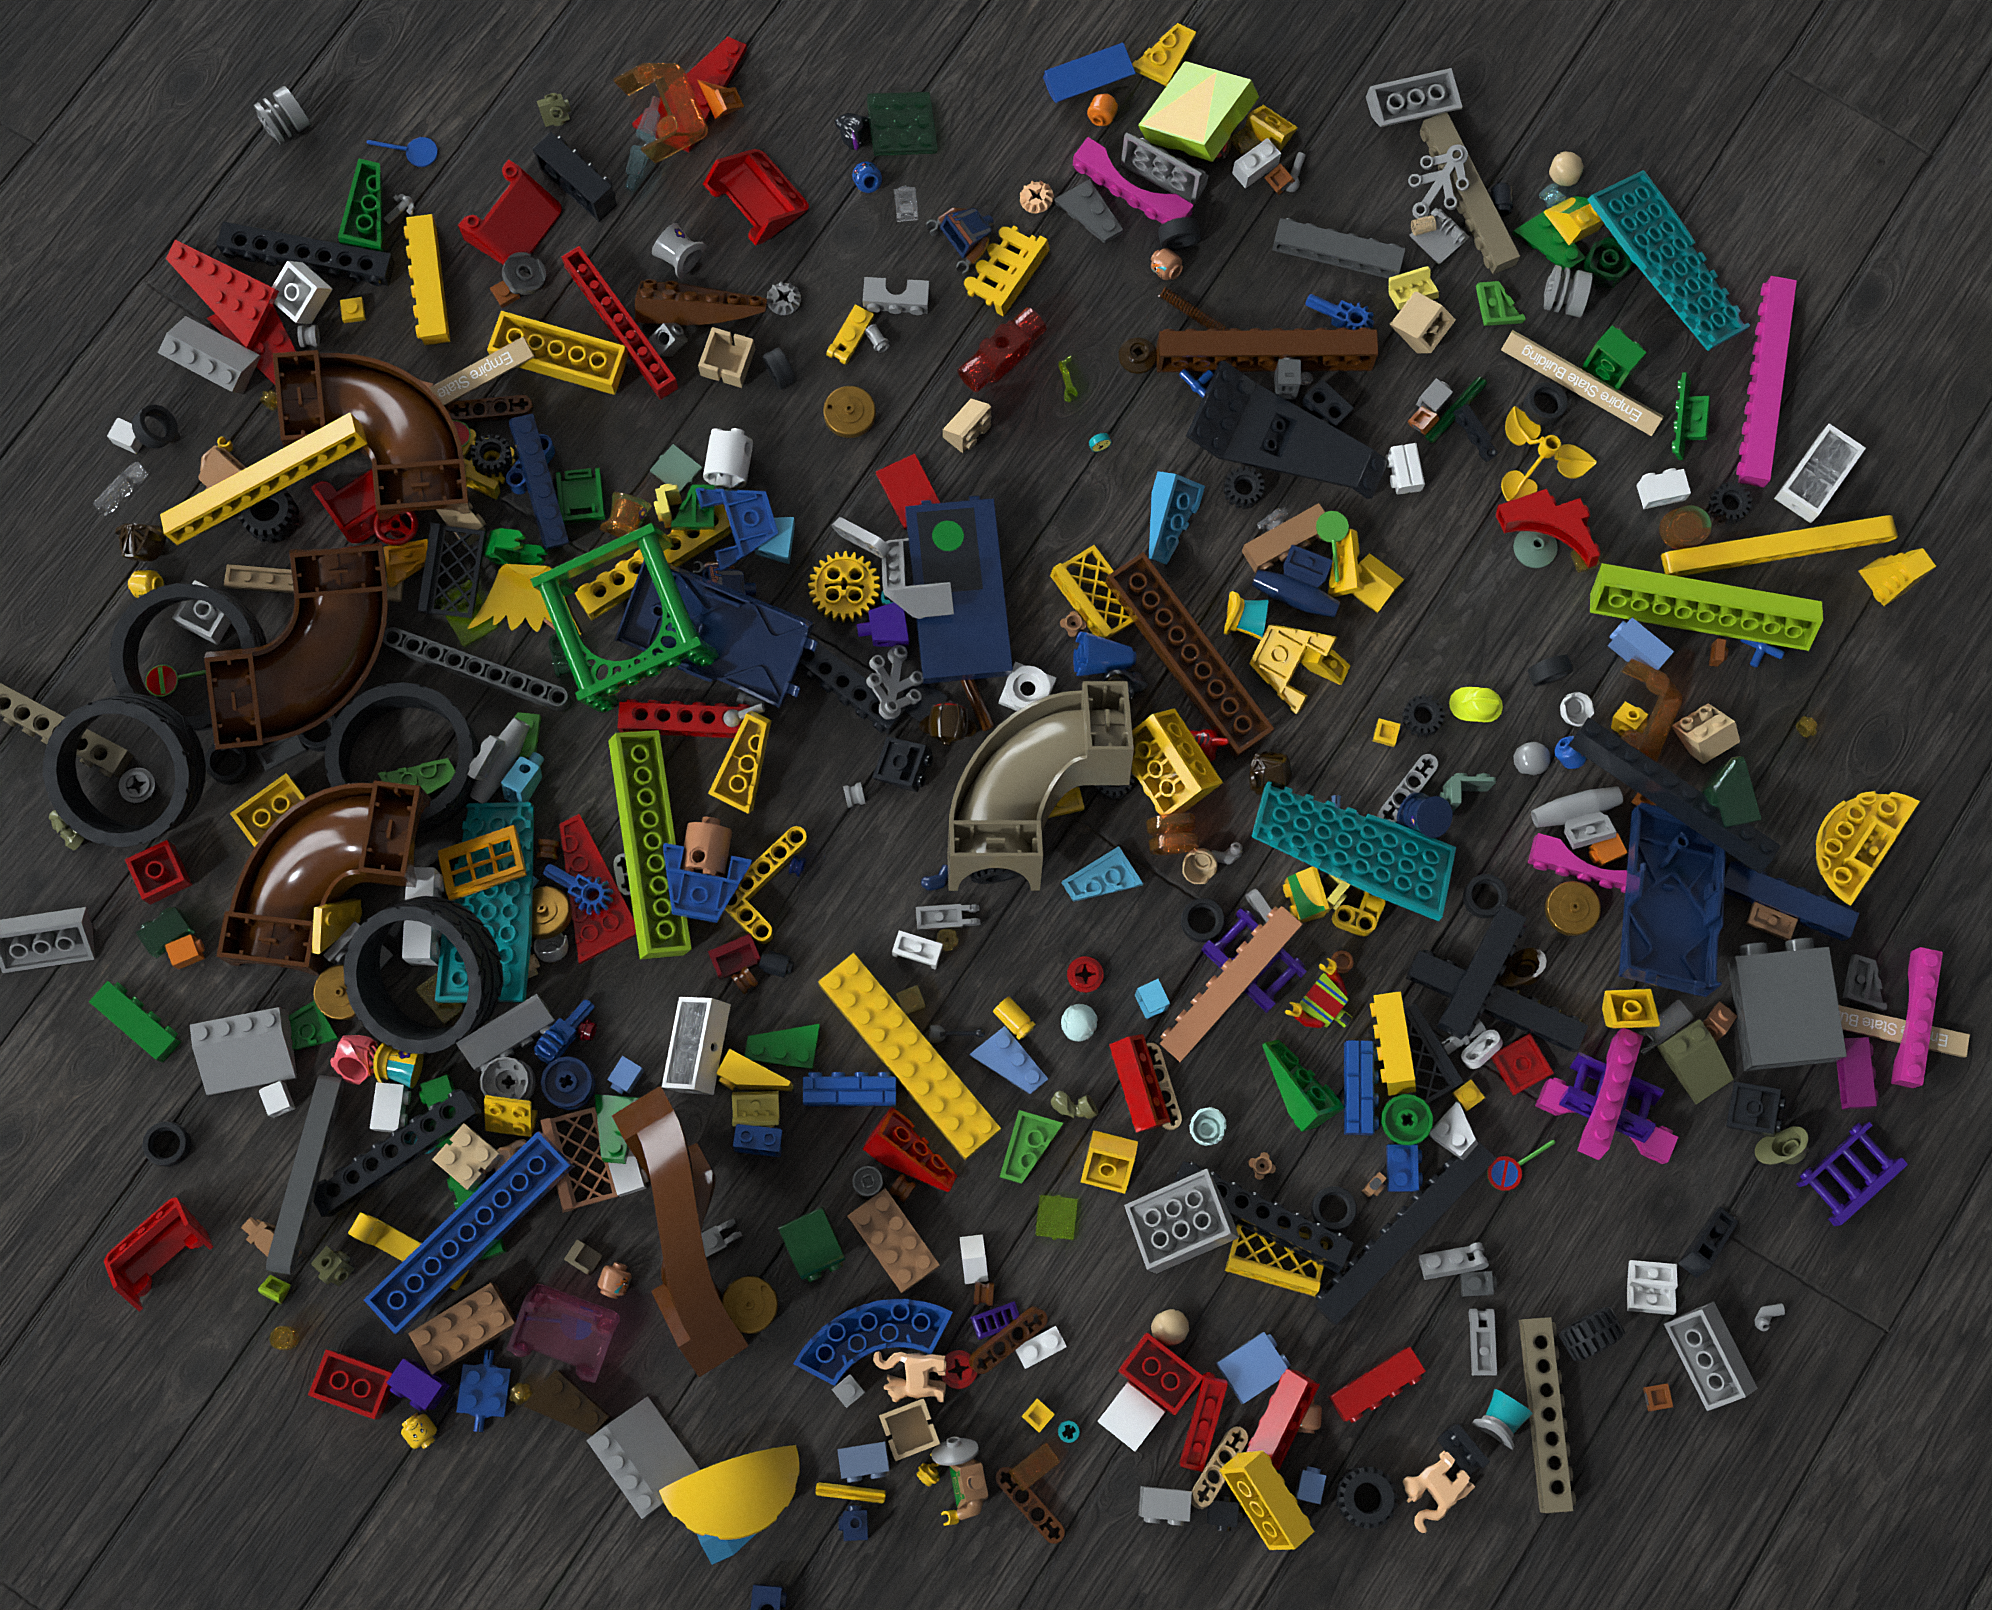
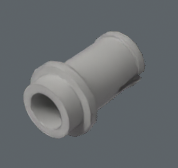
[865,324,890,353]

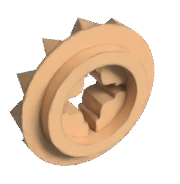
[1020,180,1054,213]

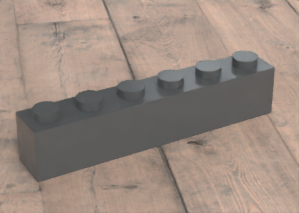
[1272,218,1405,279]

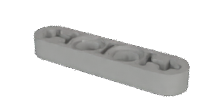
[832,517,891,558]
[1377,754,1438,823]

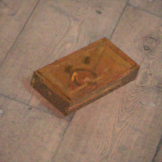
[1009,1443,1060,1491]

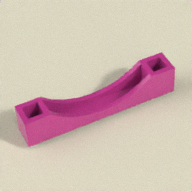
[1073,137,1194,224]
[1528,833,1627,893]
[1891,947,1943,1088]
[1577,1028,1643,1160]
[1535,1078,1678,1164]

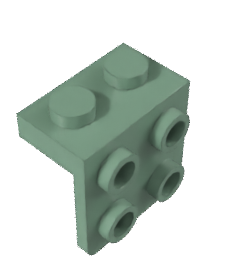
[1440,773,1496,813]

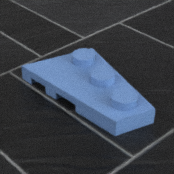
[969,1026,1048,1094]

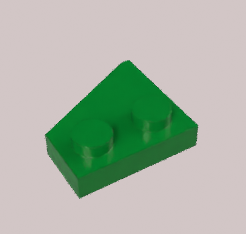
[671,485,715,530]

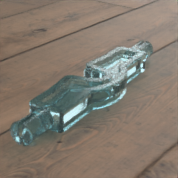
[625,97,661,190]

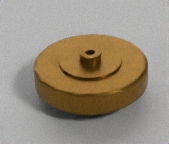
[823,386,876,438]
[1545,881,1601,936]
[532,886,572,940]
[313,965,356,1020]
[721,1276,778,1334]

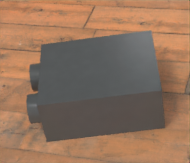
[1728,938,1847,1071]

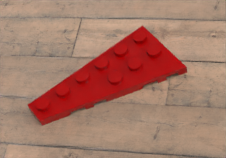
[632,37,747,153]
[166,240,280,350]

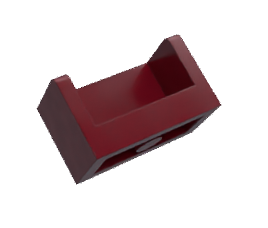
[708,934,761,980]

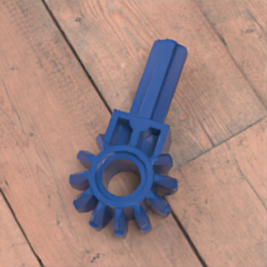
[1305,294,1374,330]
[543,864,613,915]
[534,999,595,1064]

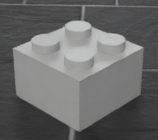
[1138,1486,1192,1526]

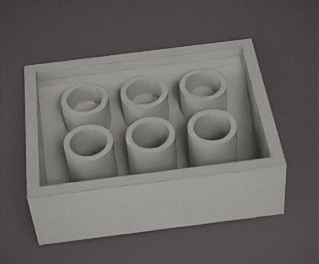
[1121,132,1209,205]
[190,1007,297,1096]
[1124,1169,1240,1274]
[586,1396,700,1519]

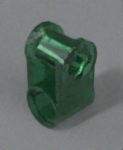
[548,633,572,679]

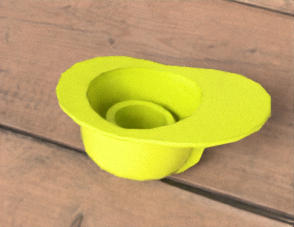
[1449,687,1503,723]

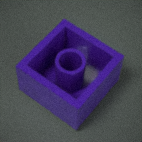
[387,1359,451,1411]

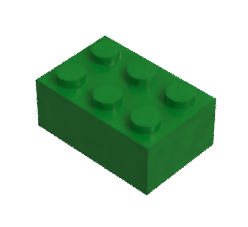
[1581,325,1646,390]

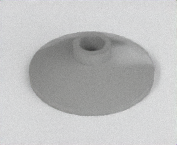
[931,1437,979,1466]

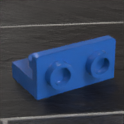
[733,1124,782,1157]
[1386,1144,1423,1192]

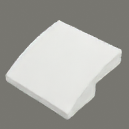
[1627,1260,1678,1315]
[1098,1381,1166,1451]

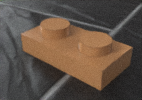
[1745,902,1798,941]

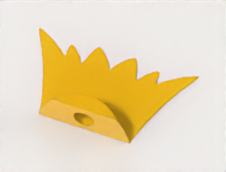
[468,564,581,635]

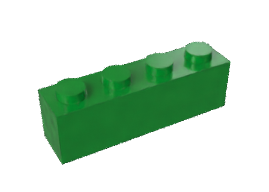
[89,981,181,1063]

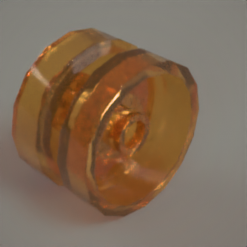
[1146,813,1199,855]

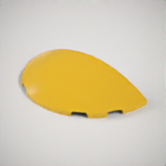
[1816,791,1920,906]
[659,1445,799,1540]

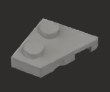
[1429,1101,1478,1161]

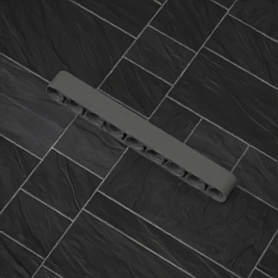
[383,627,571,712]
[266,1075,344,1275]

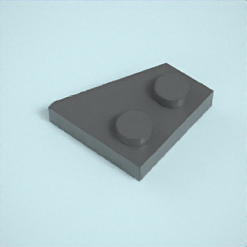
[1842,954,1887,1011]

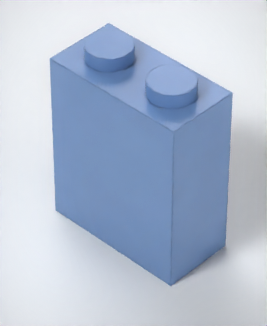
[1608,618,1674,679]
[1215,1332,1291,1404]

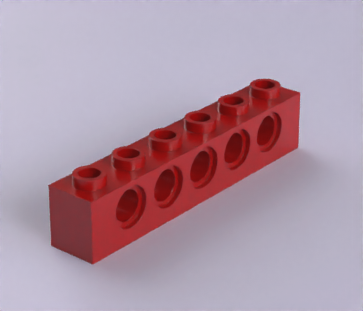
[617,699,750,738]

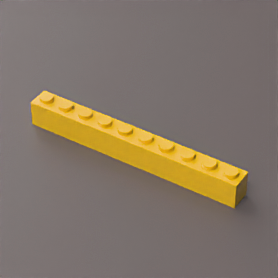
[160,413,367,545]

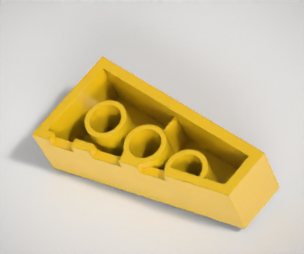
[1859,548,1936,606]
[708,710,771,814]
[1370,991,1416,1096]

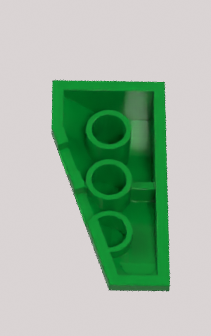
[1262,1039,1345,1132]

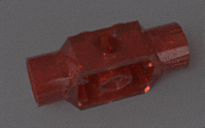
[957,307,1047,393]

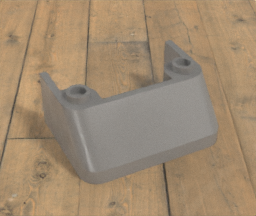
[882,538,954,619]

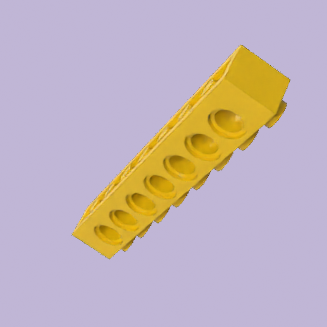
[575,504,732,621]

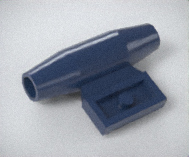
[1252,545,1340,618]

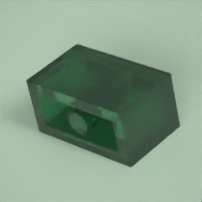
[136,906,195,958]

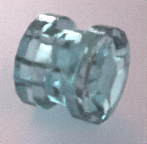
[1539,183,1566,209]

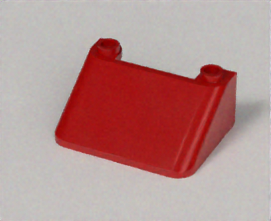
[703,149,809,246]
[458,159,562,265]
[311,468,405,544]

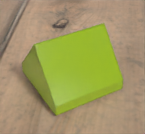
[258,1275,291,1304]

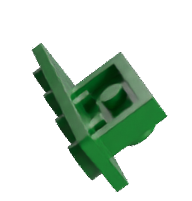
[1672,372,1711,460]

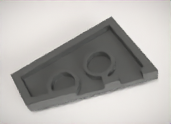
[1053,179,1123,243]

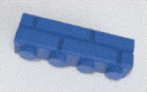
[1344,1040,1379,1136]
[803,1072,896,1106]

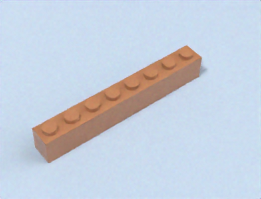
[1160,906,1303,1062]

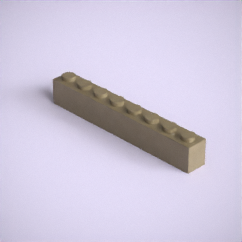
[1420,112,1520,274]

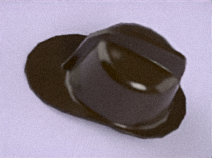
[1496,948,1547,986]

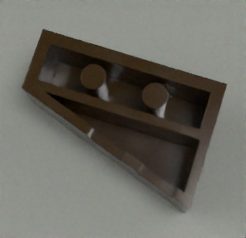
[524,1370,612,1435]

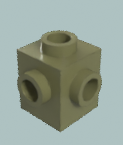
[537,93,571,127]
[311,1245,355,1287]

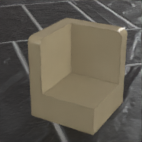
[564,1240,603,1276]

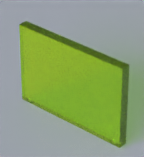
[437,580,498,647]

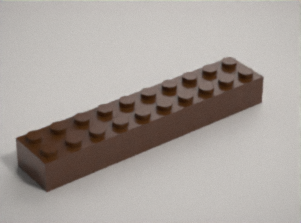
[1156,327,1378,372]
[1105,552,1274,760]

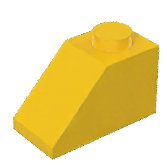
[1300,646,1350,685]

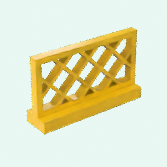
[1050,545,1134,639]
[1225,1225,1329,1297]

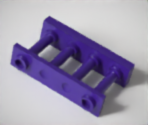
[1201,908,1307,1013]
[1559,1052,1664,1143]
[1796,1122,1908,1226]

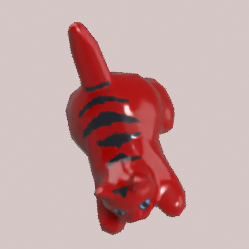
[1188,729,1229,762]

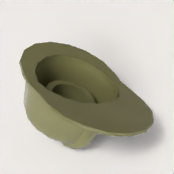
[1755,1126,1809,1165]

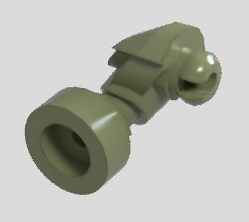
[49,810,84,851]
[1051,1090,1098,1119]

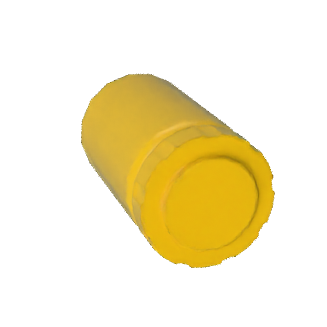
[993,996,1036,1040]

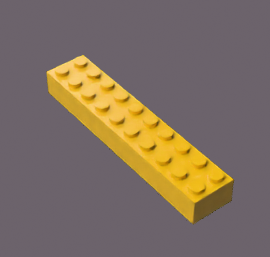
[818,953,1001,1161]

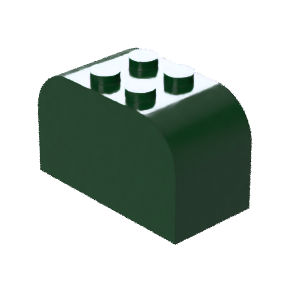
[778,1206,846,1282]

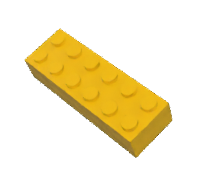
[487,311,628,395]

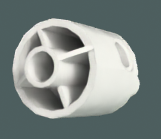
[703,428,753,491]

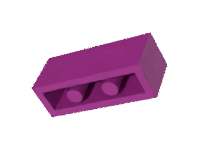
[1837,1037,1878,1110]

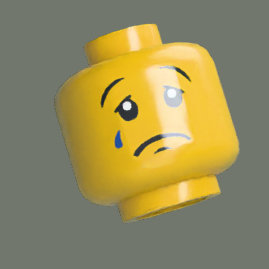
[401,1413,437,1449]

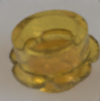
[260,390,278,411]
[1796,716,1817,737]
[936,929,958,951]
[510,1383,532,1405]

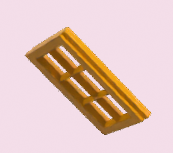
[438,825,527,901]

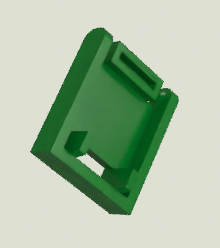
[556,468,605,524]

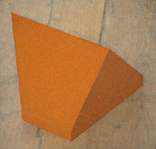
[697,80,744,119]

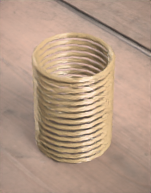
[1411,215,1436,236]

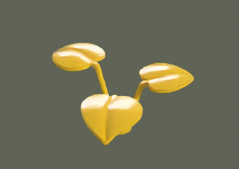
[1501,406,1597,502]

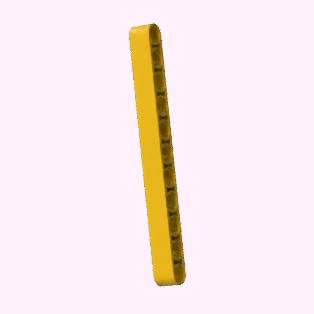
[1661,515,1898,576]

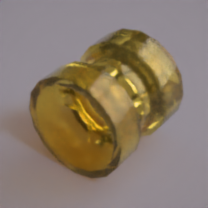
[269,1326,299,1350]

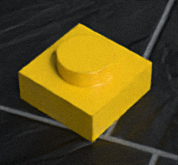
[340,297,366,323]
[1372,718,1401,747]
[1451,1080,1485,1112]
[1021,1399,1055,1432]

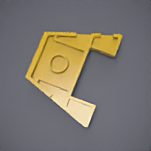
[1249,624,1337,714]

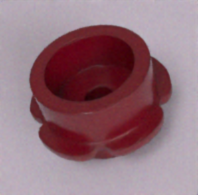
[578,1019,597,1041]

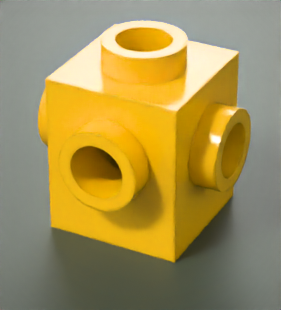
[1611,701,1649,741]

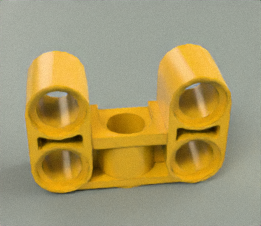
[1332,885,1386,937]

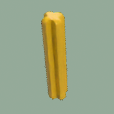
[815,1482,886,1503]

